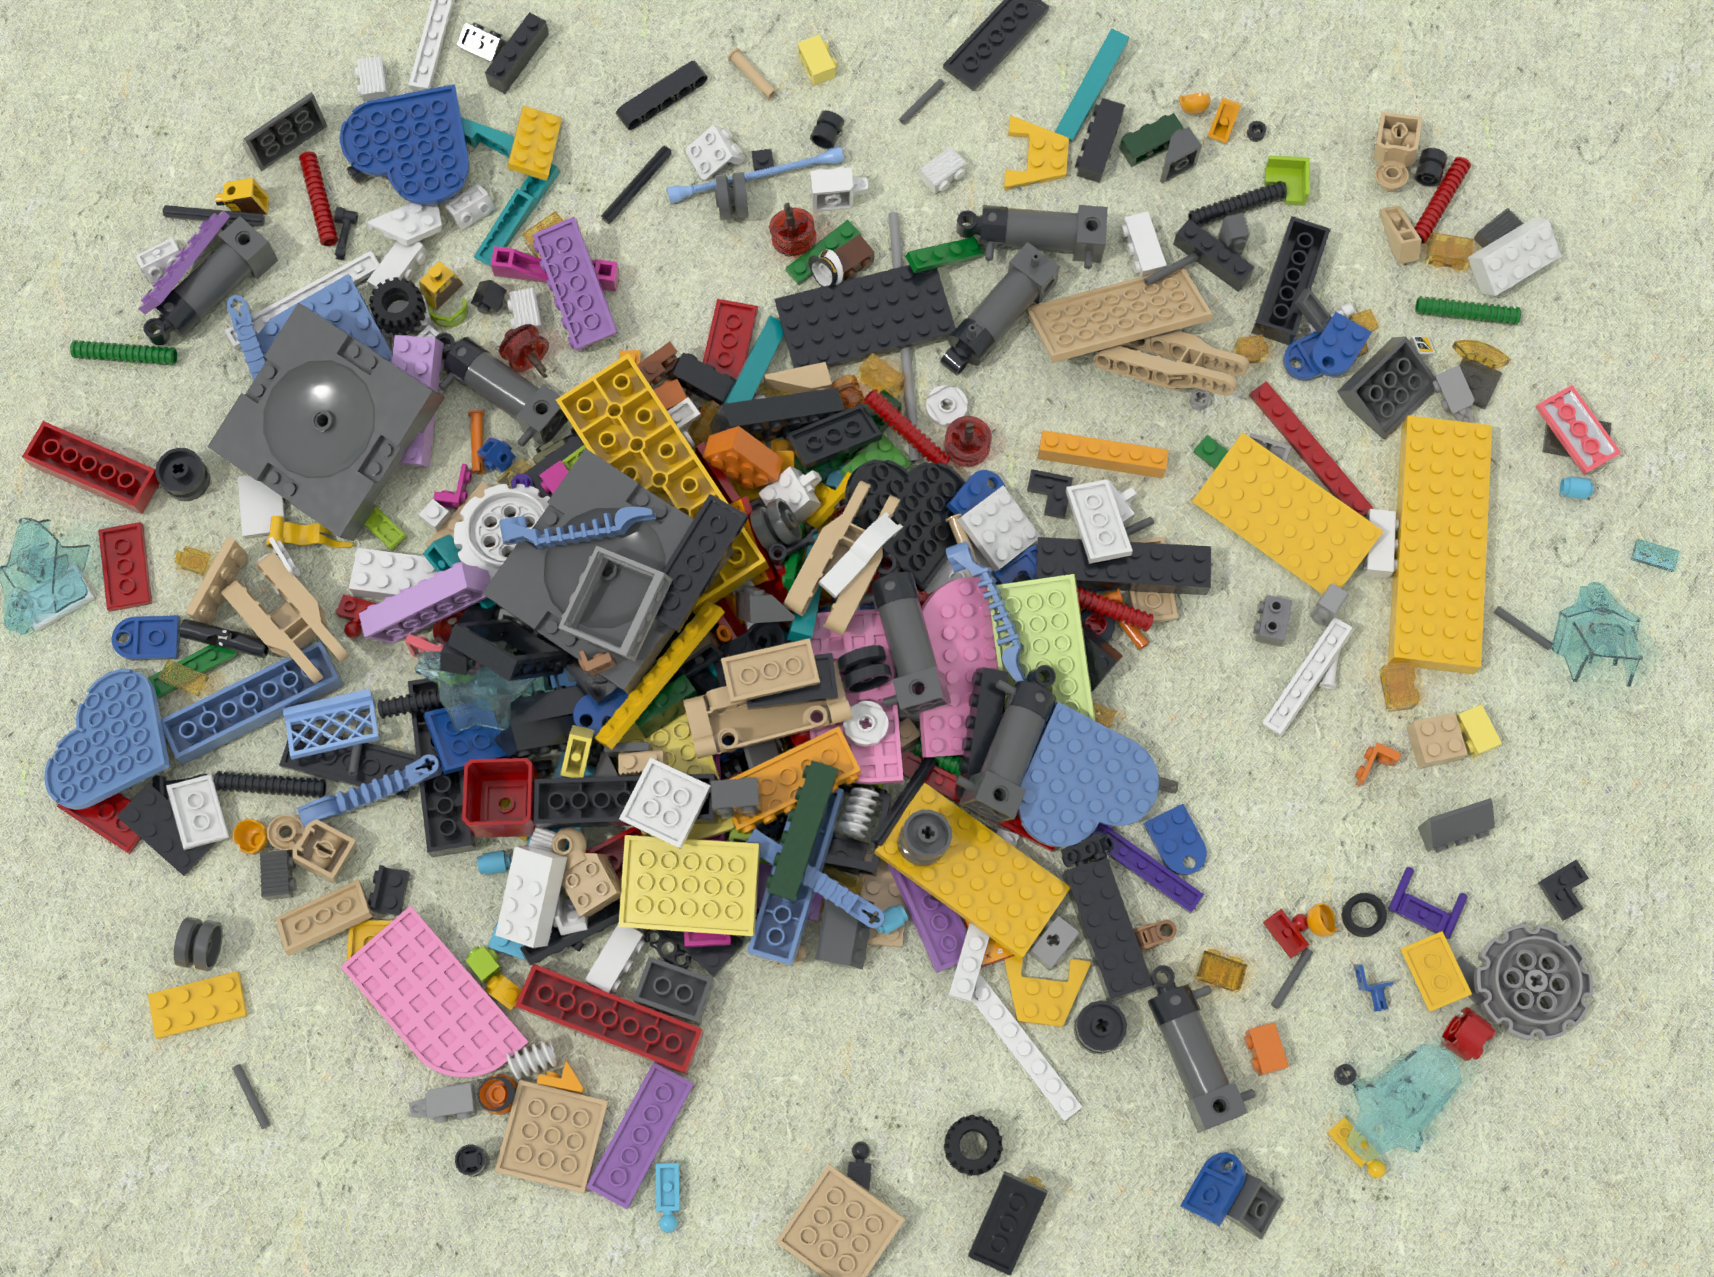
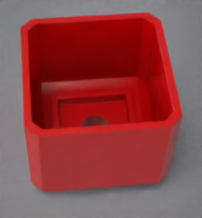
[462,758,540,838]

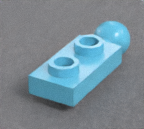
[656,1163,680,1233]

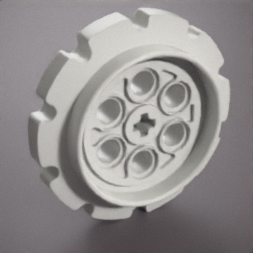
[454,484,550,580]

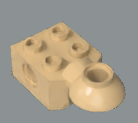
[1373,112,1423,191]
[267,814,357,884]
[551,827,621,917]

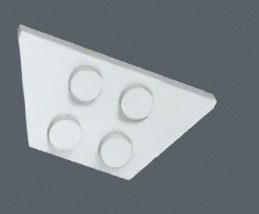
[367,203,442,246]

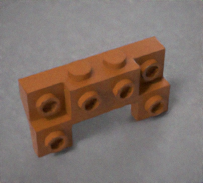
[637,341,678,385]

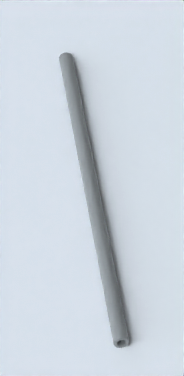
[888,212,921,464]

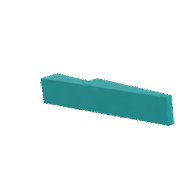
[1055,28,1129,143]
[461,117,515,158]
[474,163,560,267]
[724,315,784,404]
[787,534,822,642]

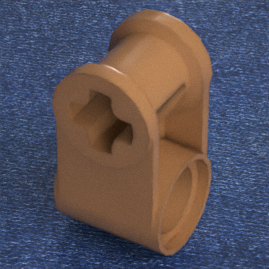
[1133,920,1177,952]

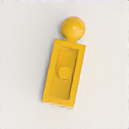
[1327,1117,1386,1179]

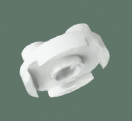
[926,385,968,428]
[843,701,888,747]

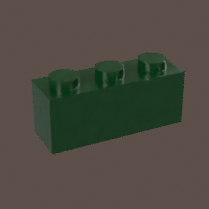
[1119,113,1184,167]
[635,674,698,738]

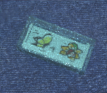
[1631,539,1679,572]

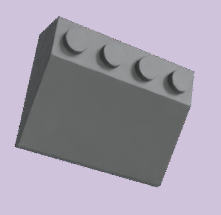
[242,92,327,171]
[1337,336,1435,439]

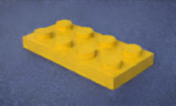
[507,105,562,181]
[148,971,248,1039]

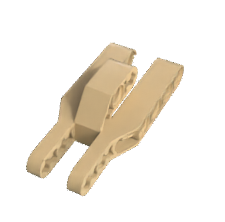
[1093,330,1250,396]
[783,480,900,636]
[221,551,350,684]

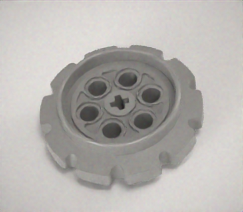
[1474,924,1593,1041]

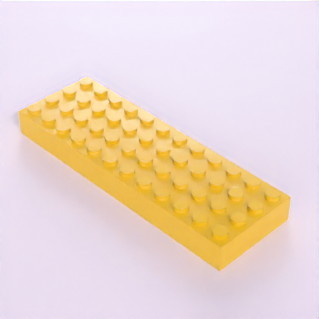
[556,353,769,615]
[1388,415,1492,674]

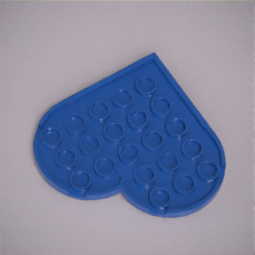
[340,84,470,205]

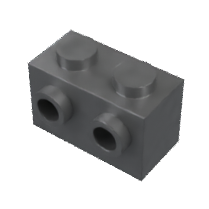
[1253,595,1292,647]

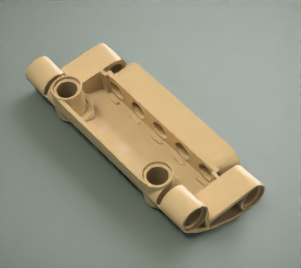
[683,661,853,759]

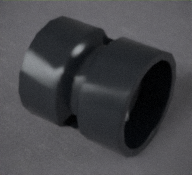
[810,110,844,149]
[1415,148,1448,187]
[455,1144,490,1177]

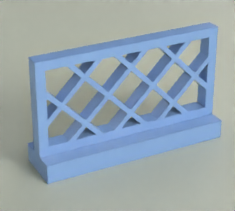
[283,689,380,759]

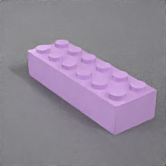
[392,335,444,468]
[359,562,491,644]

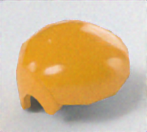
[1178,93,1211,115]
[232,818,269,854]
[1306,902,1338,937]

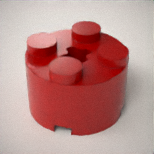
[1441,1007,1495,1061]

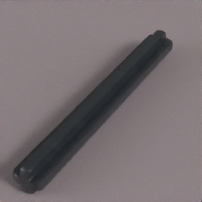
[601,145,672,224]
[163,205,265,226]
[871,757,936,846]

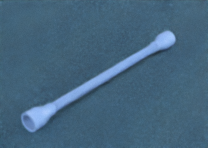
[667,146,844,204]

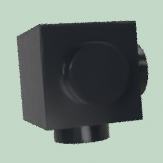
[471,280,507,314]

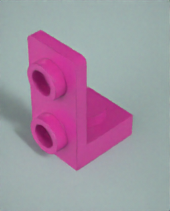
[433,463,472,510]

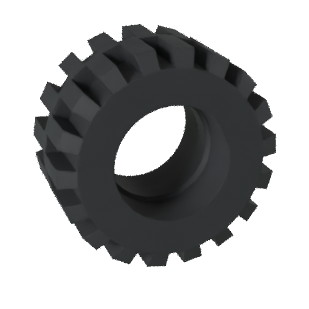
[369,277,426,336]
[944,1115,1003,1176]

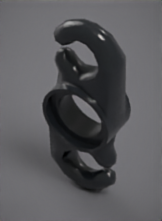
[644,929,691,969]

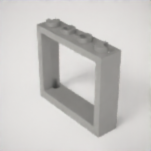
[558,546,673,662]

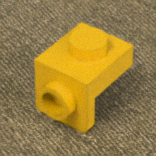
[485,973,522,1010]

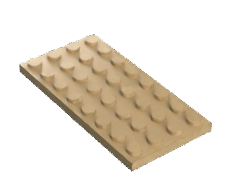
[1026,267,1212,363]

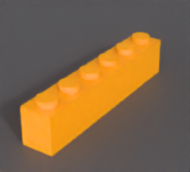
[1037,430,1169,478]

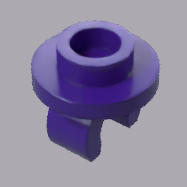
[511,474,533,489]

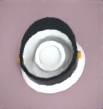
[808,250,843,287]

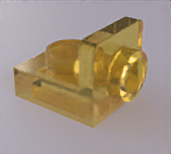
[174,546,211,576]

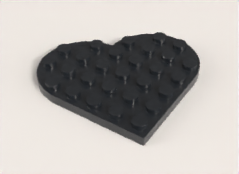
[845,459,965,592]

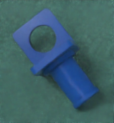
[1354,964,1394,1012]

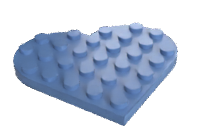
[257,274,393,362]
[44,669,170,809]
[1018,702,1159,847]

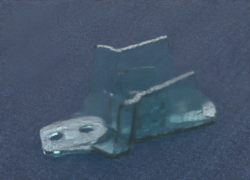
[0,517,91,635]
[1551,582,1643,687]
[415,651,536,731]
[1346,1044,1461,1162]

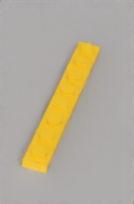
[595,601,725,750]

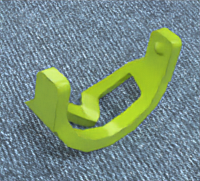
[428,298,468,327]

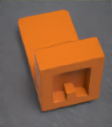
[1355,742,1401,787]

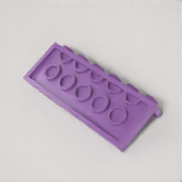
[533,217,619,352]

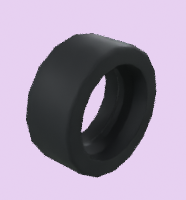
[1341,893,1387,937]

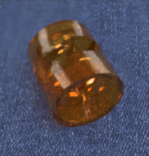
[831,375,864,410]

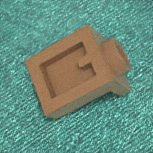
[579,650,617,676]

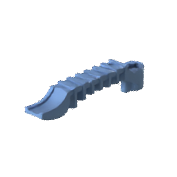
[227,295,266,382]
[499,507,656,550]
[946,541,1027,681]
[297,754,443,827]
[746,829,885,929]

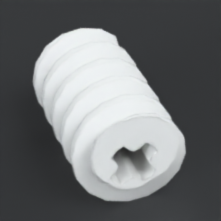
[839,787,879,838]
[506,1038,557,1080]

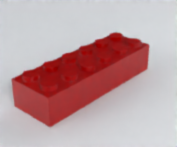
[22,421,160,515]

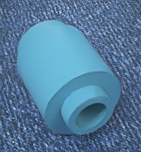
[1559,476,1594,500]
[477,850,511,876]
[873,904,908,935]

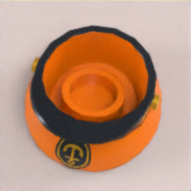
[477,1074,518,1115]

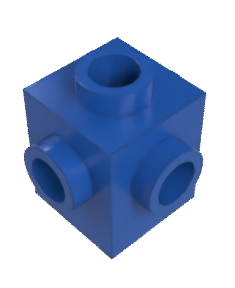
[477,437,516,472]

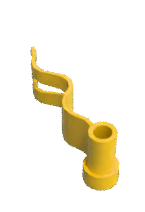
[266,516,353,549]

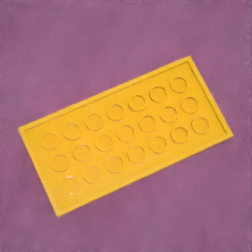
[1192,432,1384,595]
[874,783,1070,959]

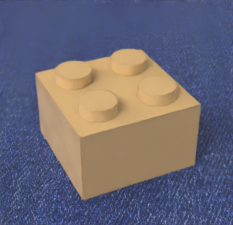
[1407,713,1468,769]

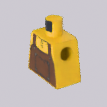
[215,178,269,215]
[419,262,463,311]

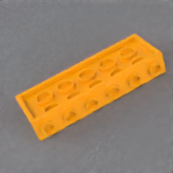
[731,726,862,834]

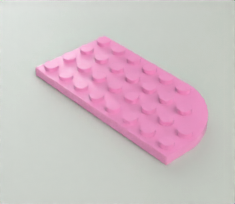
[919,577,1003,757]
[810,609,903,785]
[341,906,529,1077]

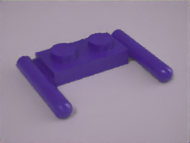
[1388,867,1468,939]

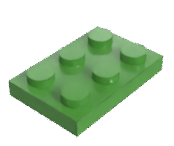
[840,434,912,477]

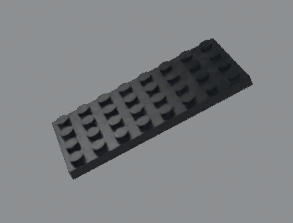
[775,265,956,368]

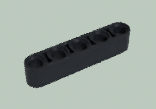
[616,61,708,130]

